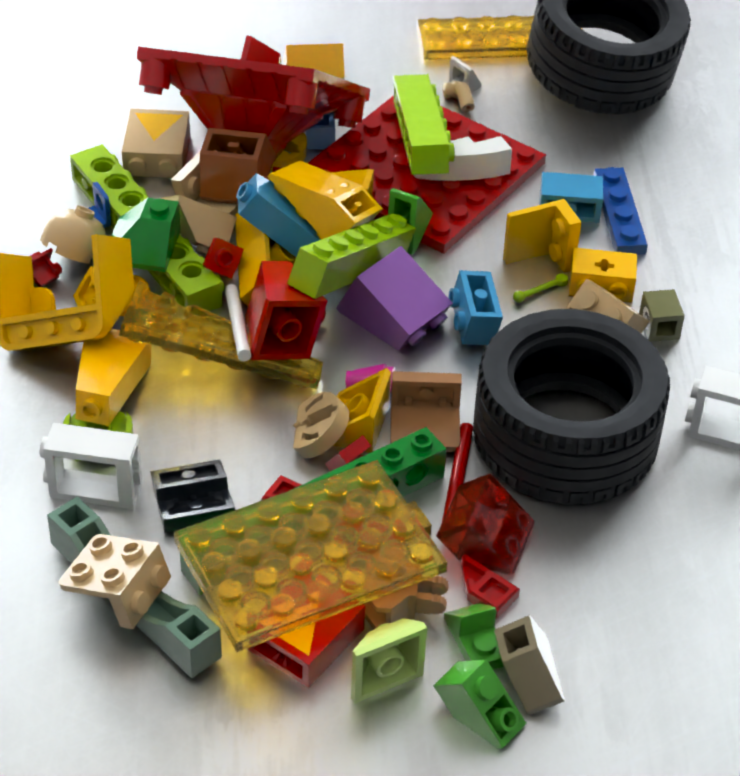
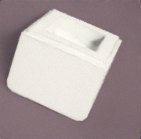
[449,56,482,92]

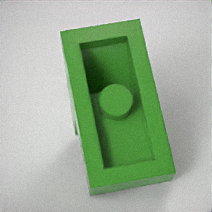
[444,603,504,670]

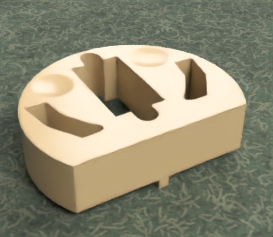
[293,392,349,458]

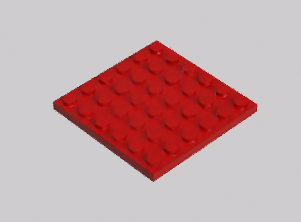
[307,95,546,254]

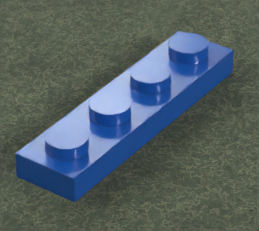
[593,167,648,255]

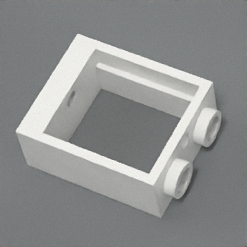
[685,365,740,450]
[40,423,142,510]

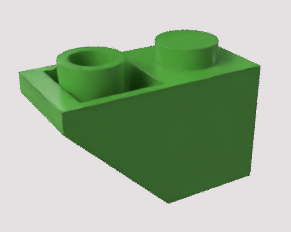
[433,659,527,749]

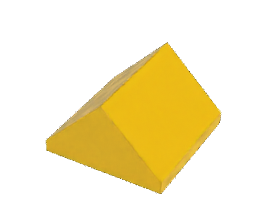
[333,368,391,453]

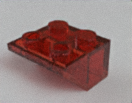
[436,473,535,575]

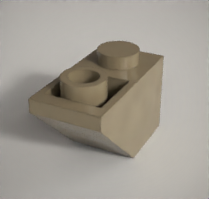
[494,615,565,716]

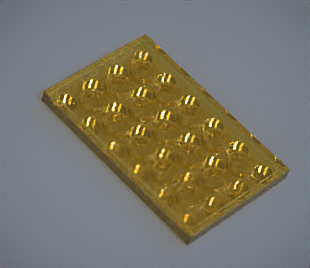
[174,460,448,652]

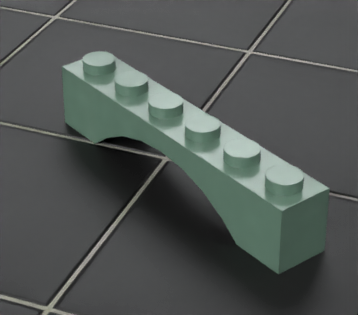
[47,496,222,678]

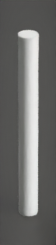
[225,284,251,361]

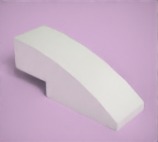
[414,136,512,181]

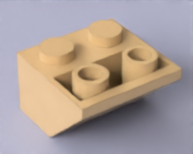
[566,278,650,333]

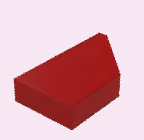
[461,554,520,619]

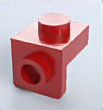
[203,237,244,279]

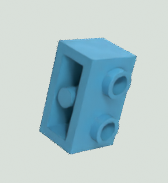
[448,270,503,345]

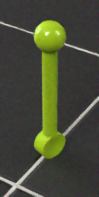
[513,273,568,303]

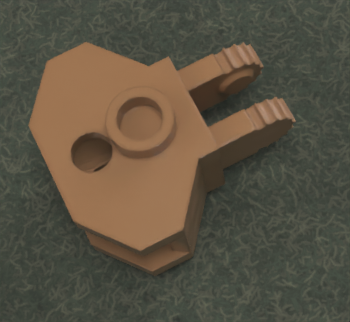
[363,548,449,629]

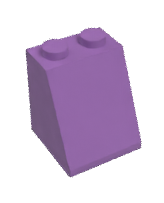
[336,246,453,350]

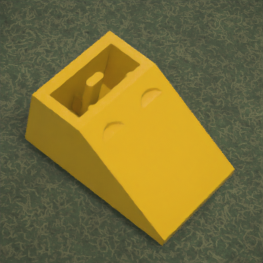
[267,161,383,239]

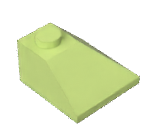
[351,618,427,704]

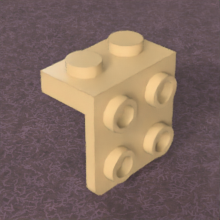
[59,534,171,629]

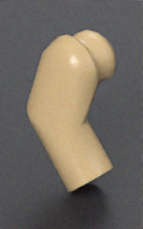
[442,81,475,112]

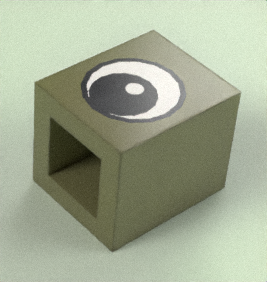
[639,289,685,342]

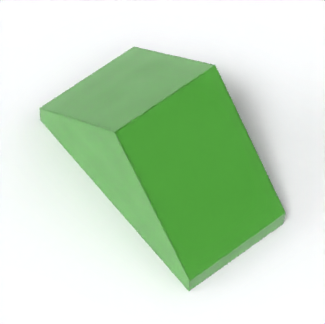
[388,188,433,255]

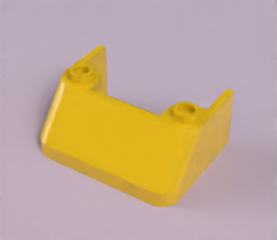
[0,234,134,351]

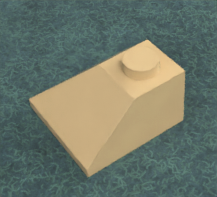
[161,195,237,255]

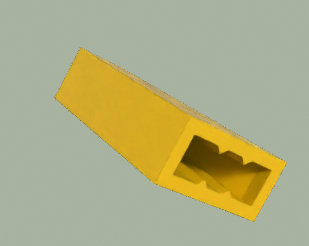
[75,328,152,426]

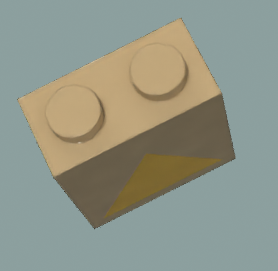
[121,108,190,178]

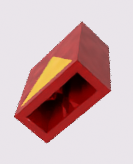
[247,569,365,689]

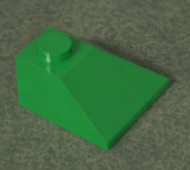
[111,198,181,272]

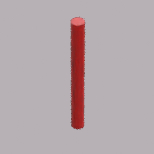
[440,423,473,535]

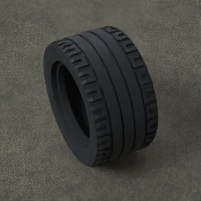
[526,0,691,114]
[473,309,670,504]

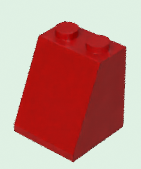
[245,261,328,360]

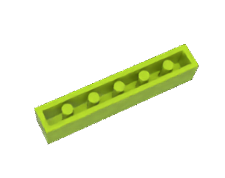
[393,74,455,175]
[287,214,416,299]

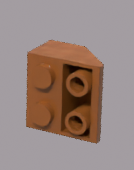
[200,128,276,204]

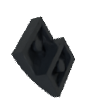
[150,459,236,532]

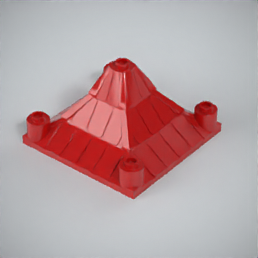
[136,46,371,163]

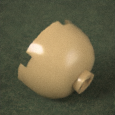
[40,205,106,264]

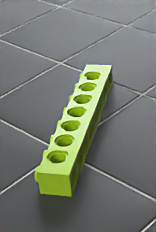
[70,144,225,320]

